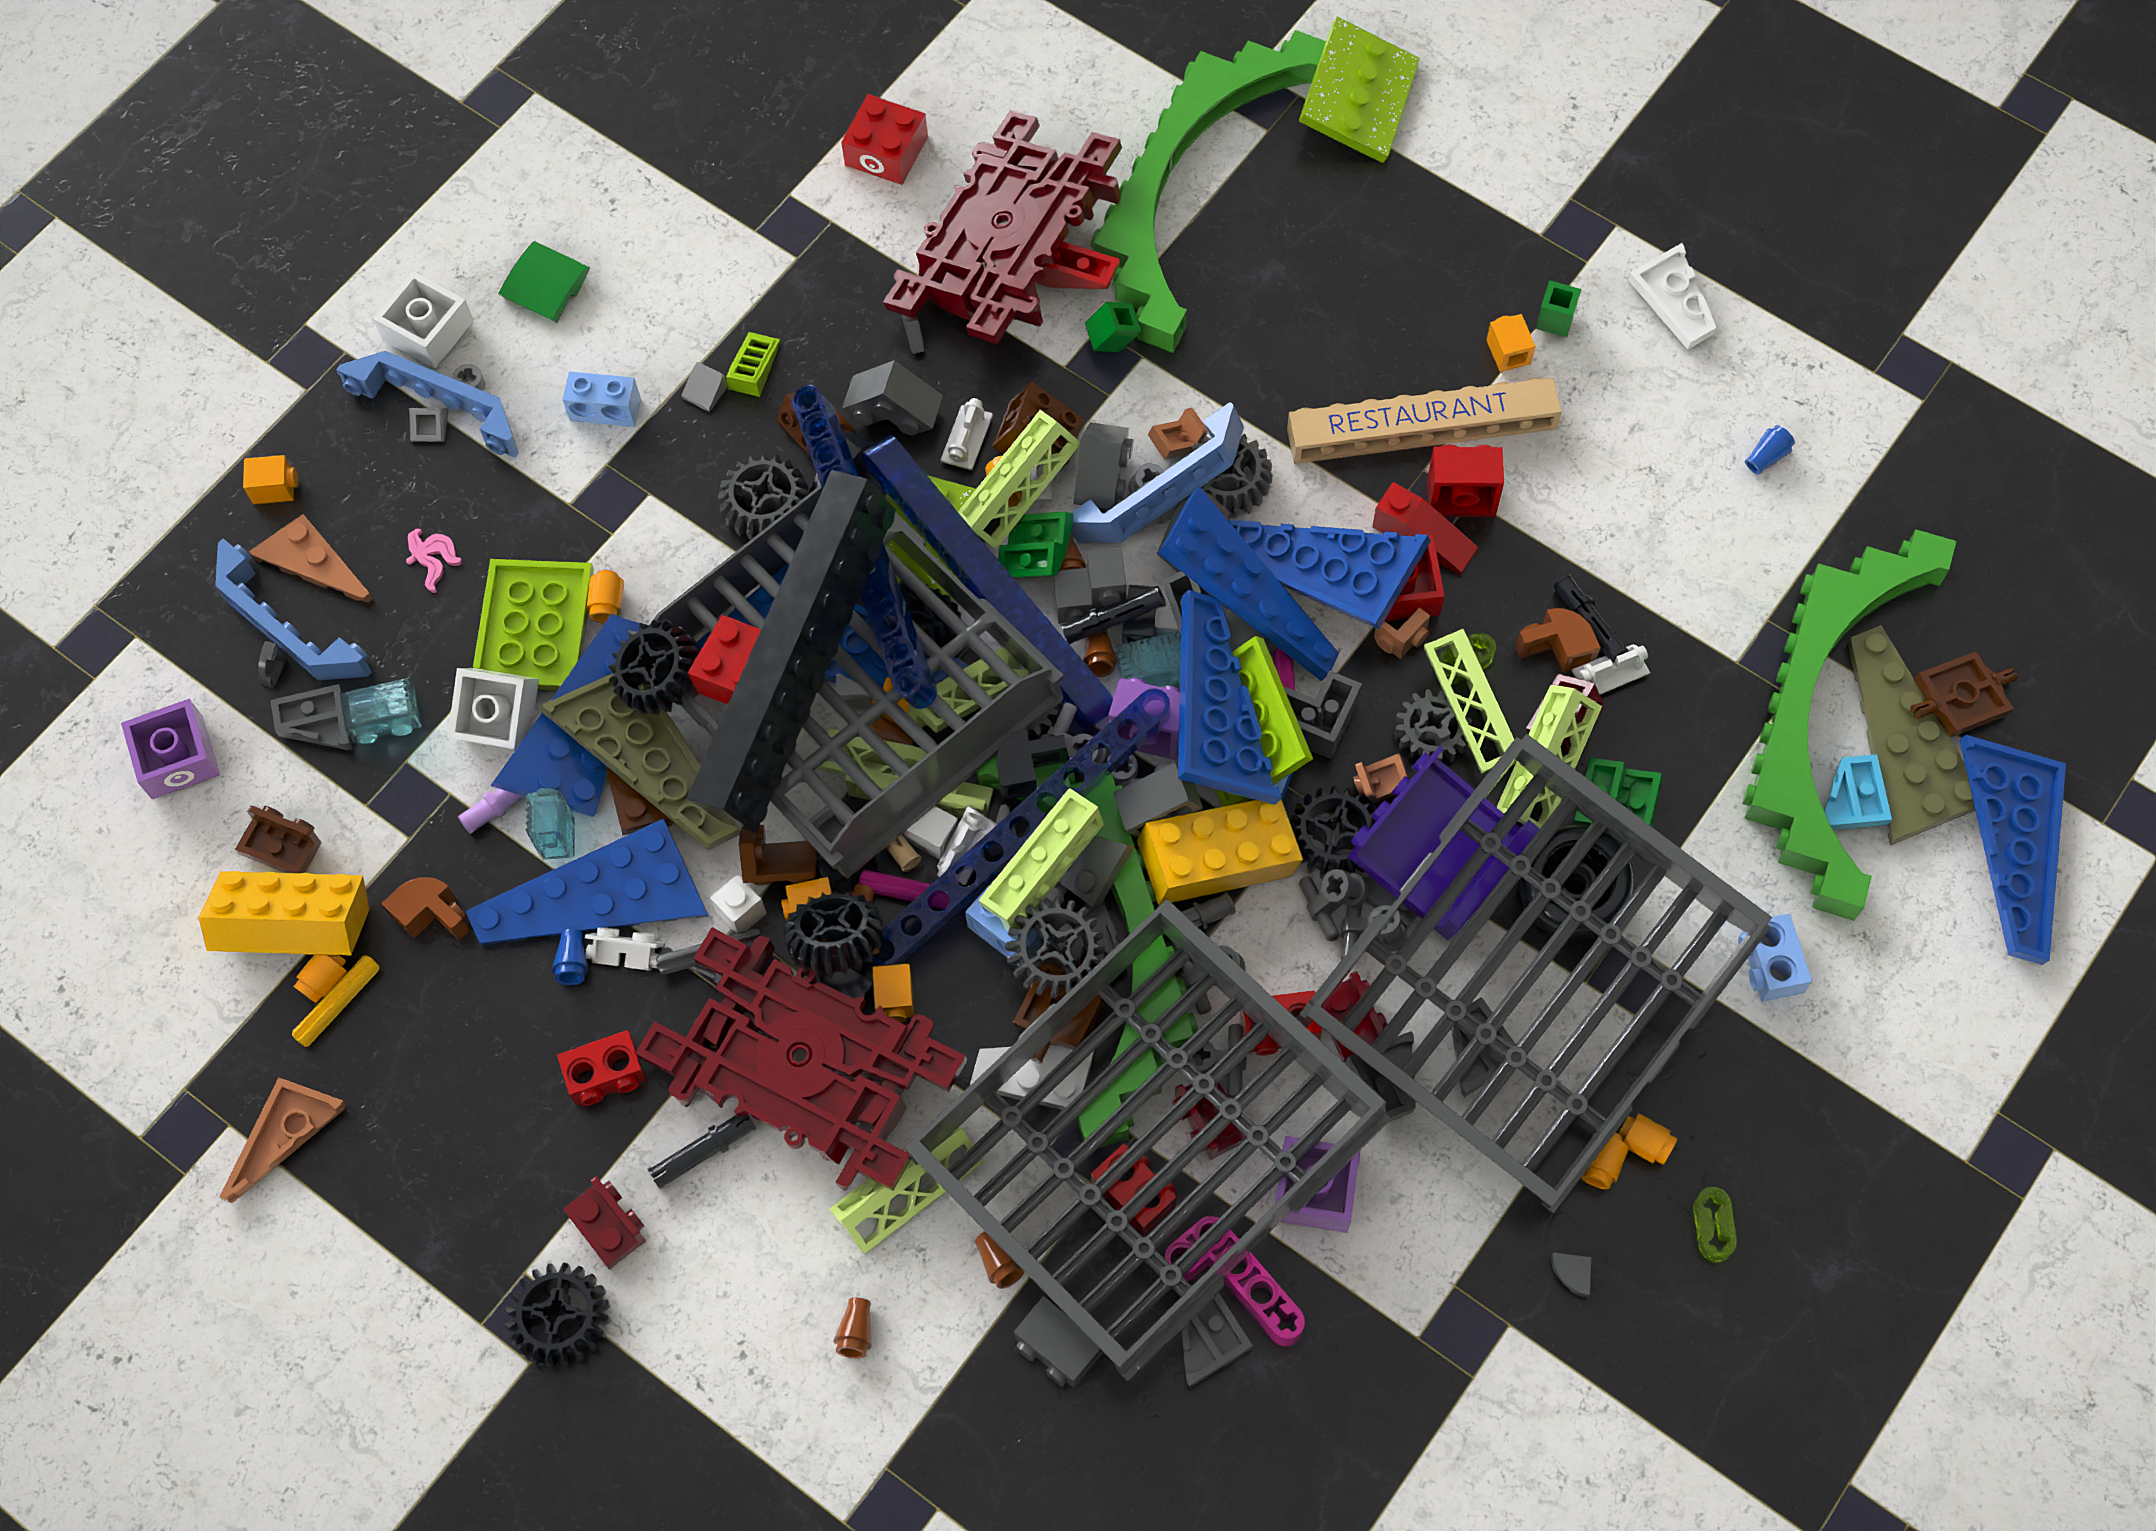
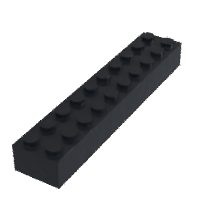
[687,470,897,833]

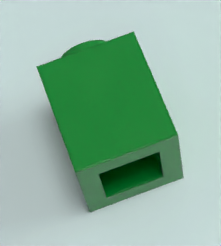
[1535,280,1582,337]
[1084,302,1142,352]

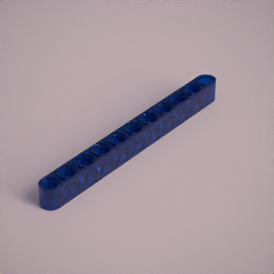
[792,385,937,709]
[861,435,1113,730]
[872,688,1172,966]

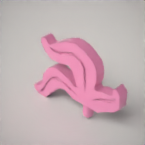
[406,529,463,593]

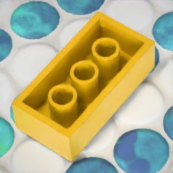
[1137,800,1303,905]
[198,871,370,955]

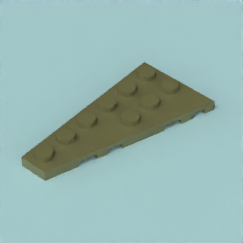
[1847,625,1975,846]
[541,673,740,850]

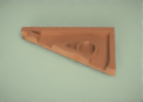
[249,514,373,603]
[219,1077,346,1204]

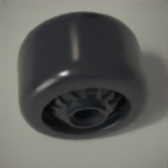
[1519,825,1633,941]

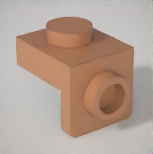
[1148,408,1208,460]
[1374,608,1430,659]
[1353,754,1410,804]

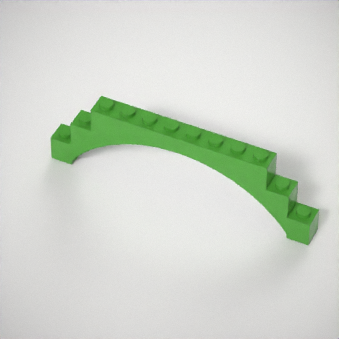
[1091,30,1326,353]
[1742,529,1956,921]
[976,755,1198,1148]

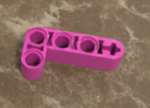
[1165,1216,1305,1347]

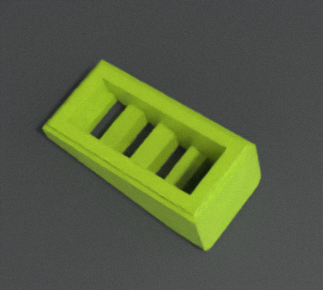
[726,332,781,397]

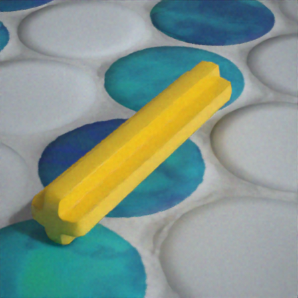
[292,955,380,1047]

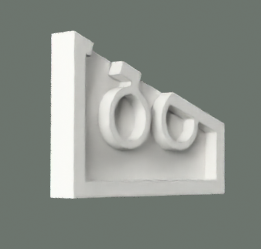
[1628,243,1717,350]
[970,1045,1095,1110]

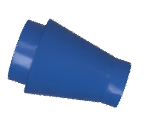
[1745,425,1795,475]
[552,929,589,985]

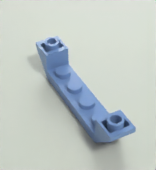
[336,351,519,458]
[1071,402,1244,543]
[215,539,372,681]

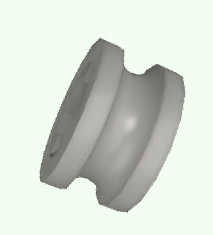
[452,364,485,391]
[1106,750,1138,786]

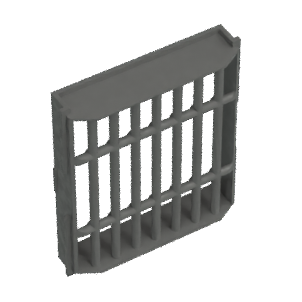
[649,469,1065,879]
[1299,734,1773,1213]
[905,899,1391,1382]

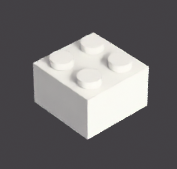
[373,271,474,369]
[447,668,539,749]

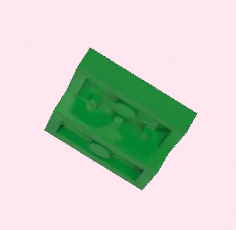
[498,241,590,323]
[996,511,1074,580]
[1575,758,1663,834]

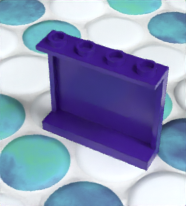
[1347,746,1540,941]

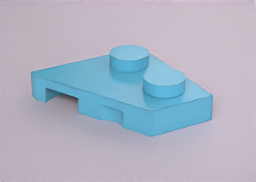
[1824,754,1892,830]

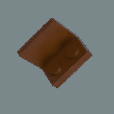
[992,381,1084,467]
[739,825,817,885]

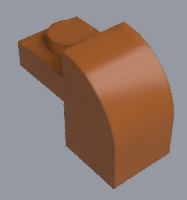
[1515,608,1601,672]
[381,877,470,941]

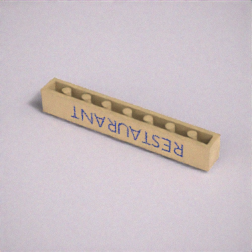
[1287,377,1562,464]

